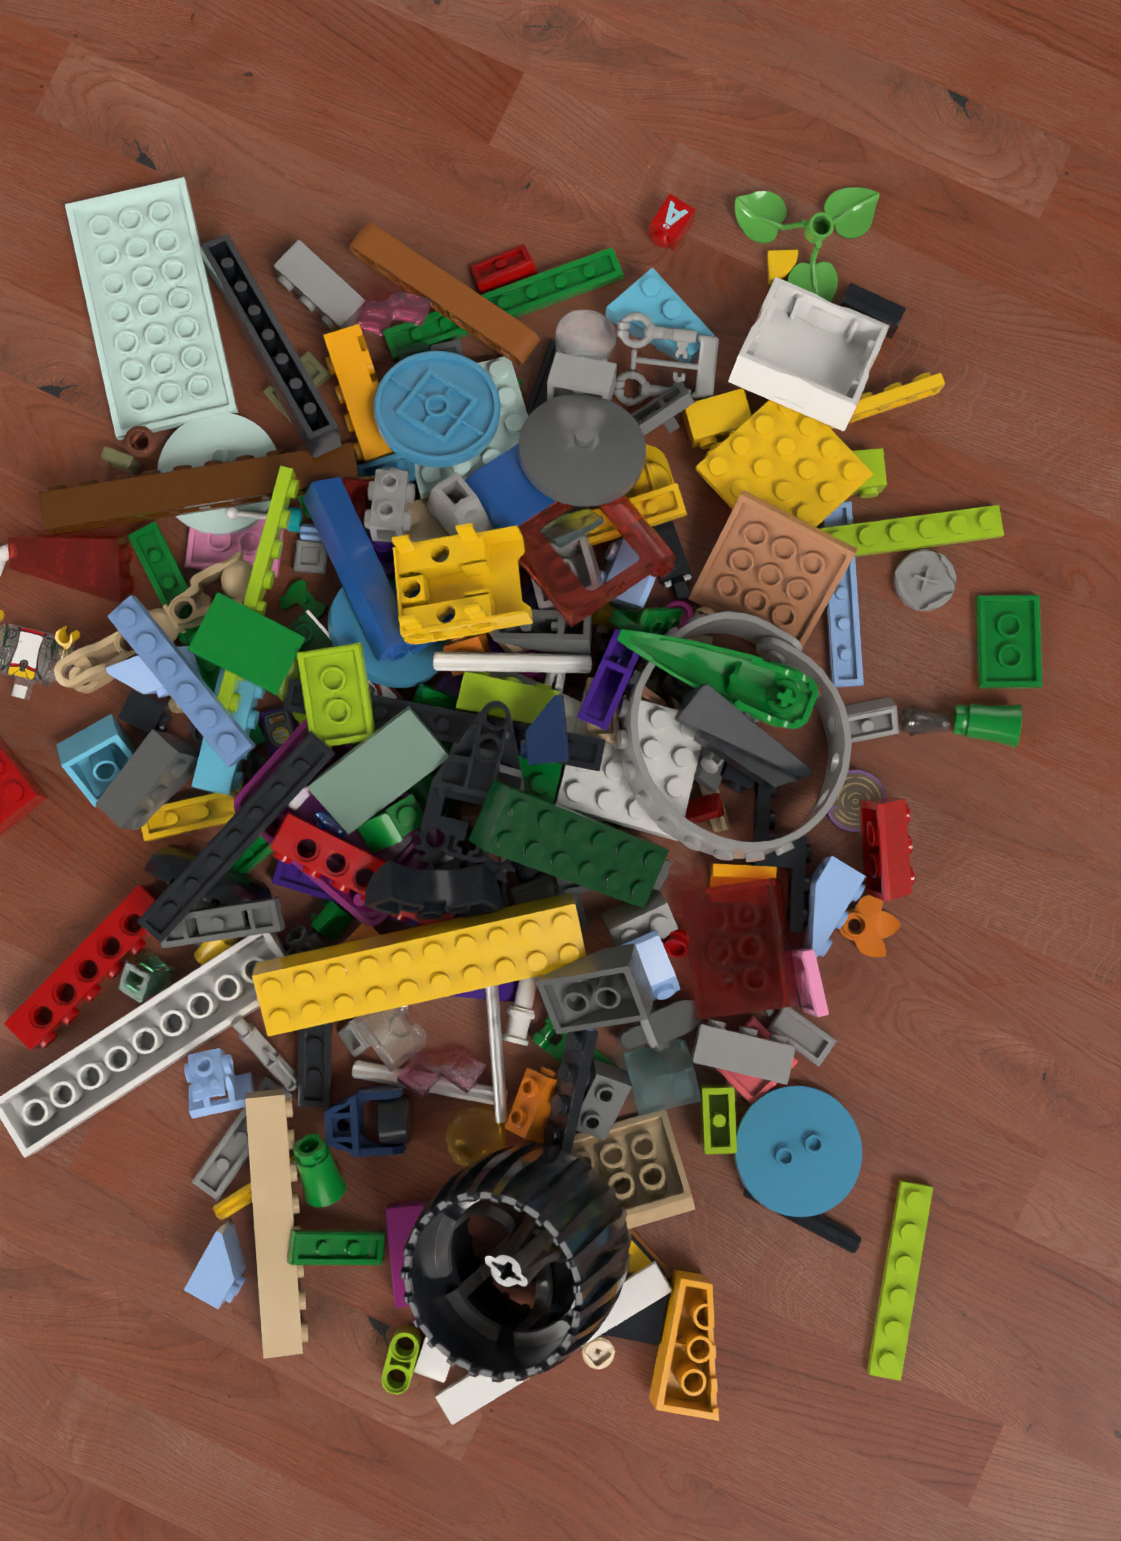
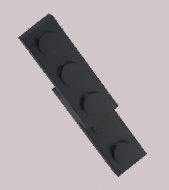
[751,781,812,932]

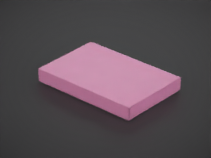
[185,519,284,578]
[789,948,829,1017]

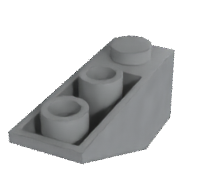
[427,472,494,536]

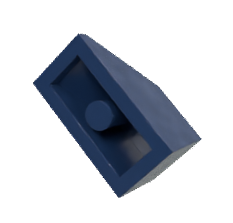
[521,695,570,766]

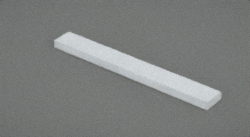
[435,1261,672,1425]

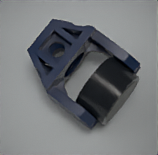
[324,1085,412,1158]

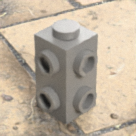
[365,468,415,542]

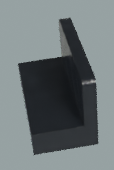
[840,283,906,339]

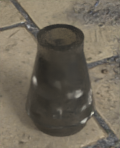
[900,705,950,736]

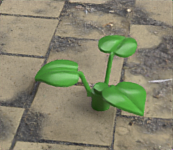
[734,187,879,302]

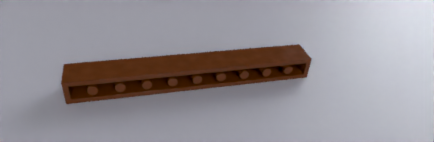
[38,440,360,536]

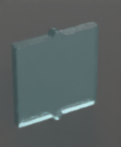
[535,505,605,548]

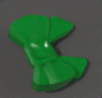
[280,580,327,620]

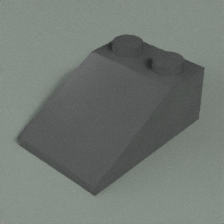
[535,943,654,1034]

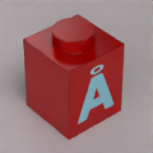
[649,194,696,251]

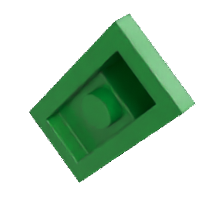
[357,793,424,854]

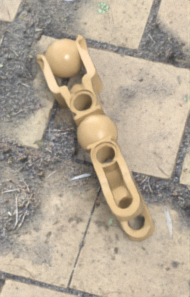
[54,552,266,694]

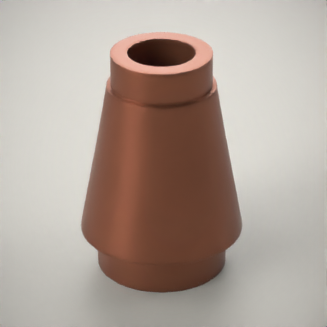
[124,426,156,457]

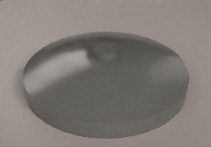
[518,394,646,507]

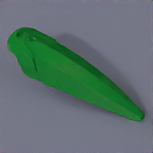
[617,629,818,729]

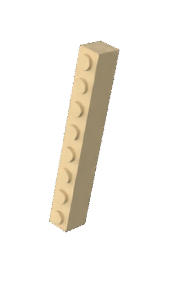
[245,1089,308,1359]

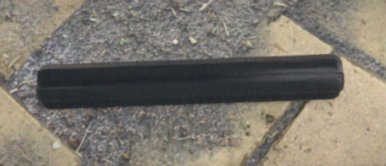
[743,1188,861,1253]

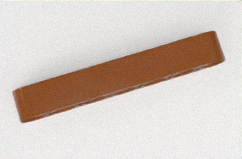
[348,222,540,366]

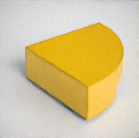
[767,250,798,284]

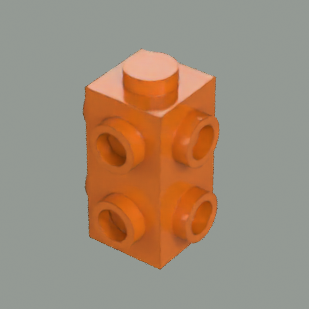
[505,1066,558,1143]

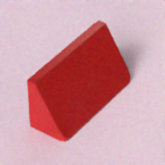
[469,244,537,295]
[685,793,725,824]

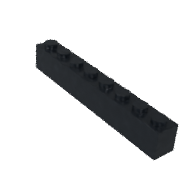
[200,234,341,459]

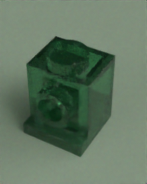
[118,954,175,1004]

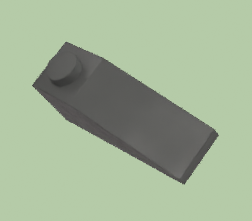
[493,610,592,656]

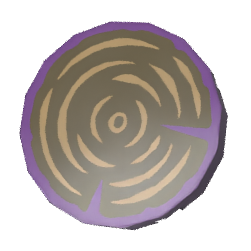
[826,770,886,832]

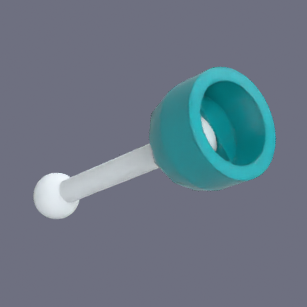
[226,507,303,533]

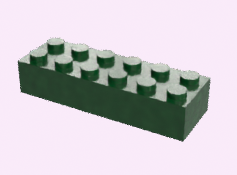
[469,779,669,909]

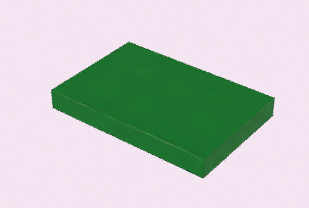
[187,592,305,696]
[975,595,1043,689]

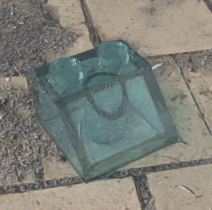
[623,1038,702,1116]

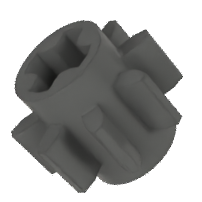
[283,925,324,956]

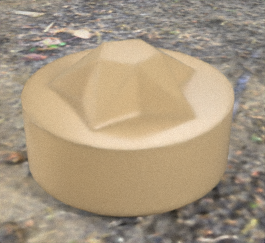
[581,1335,615,1369]

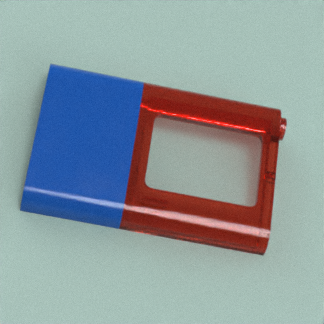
[465,444,676,627]

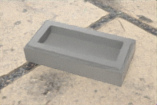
[766,1003,837,1067]

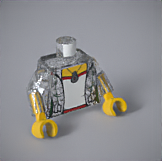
[0,610,80,701]

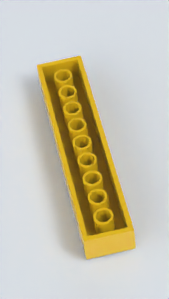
[252,892,586,1036]

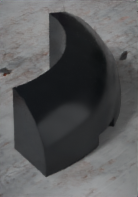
[144,844,272,920]
[365,860,503,920]

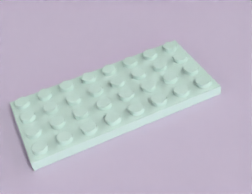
[65,177,239,440]

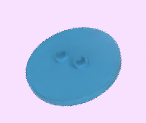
[374,351,501,467]
[328,576,449,688]
[734,1086,862,1217]

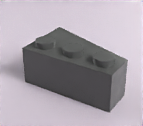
[96,729,200,831]

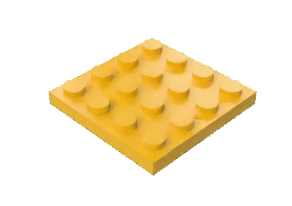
[695,400,873,527]

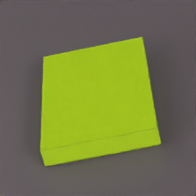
[297,643,376,746]

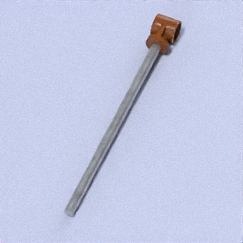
[461,803,508,1123]

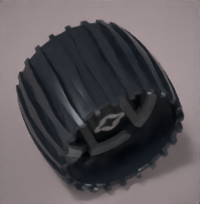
[400,1143,632,1383]

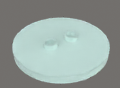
[157,413,277,535]

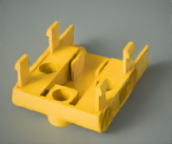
[391,523,533,644]

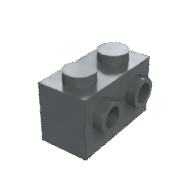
[576,1059,632,1140]

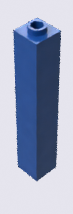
[303,477,412,661]

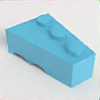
[605,267,714,363]

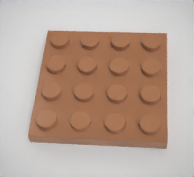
[688,490,857,647]

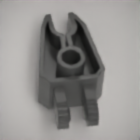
[615,1000,705,1052]

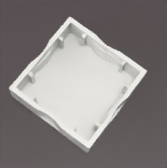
[728,277,890,431]

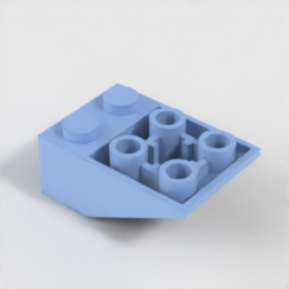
[803,856,866,959]

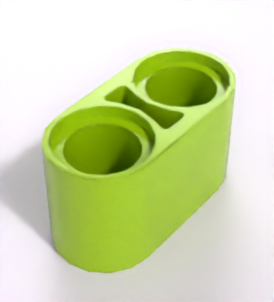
[381,1325,422,1395]

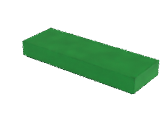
[287,1230,386,1265]

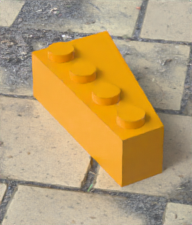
[323,324,395,463]
[649,1269,719,1421]

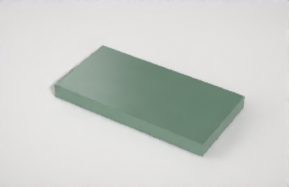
[307,706,450,834]

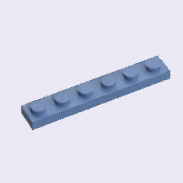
[107,595,256,767]

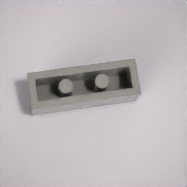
[273,240,369,332]
[691,1018,796,1085]

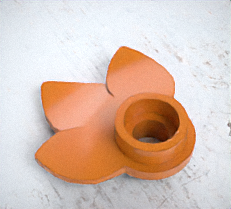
[839,895,901,958]

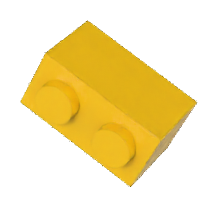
[682,388,752,449]

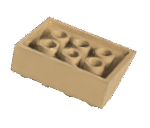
[571,1108,695,1229]

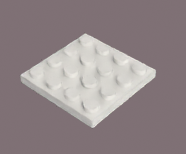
[555,687,702,841]

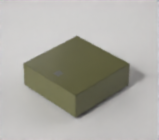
[101,446,141,475]

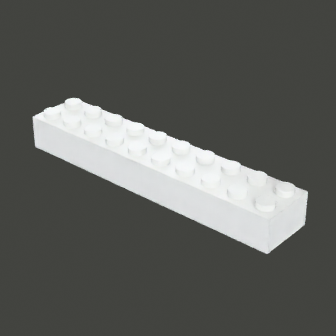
[0,932,287,1158]

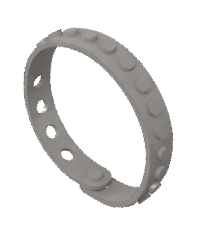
[616,610,852,862]

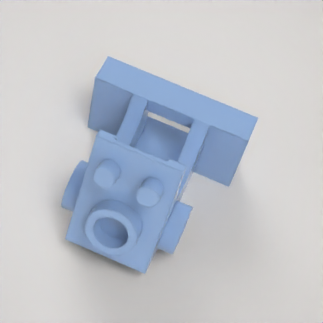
[184,1048,255,1119]

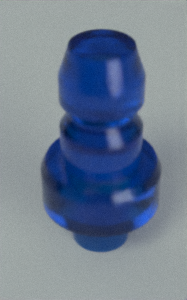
[313,809,346,838]

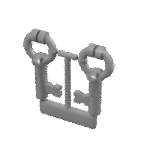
[613,312,719,406]

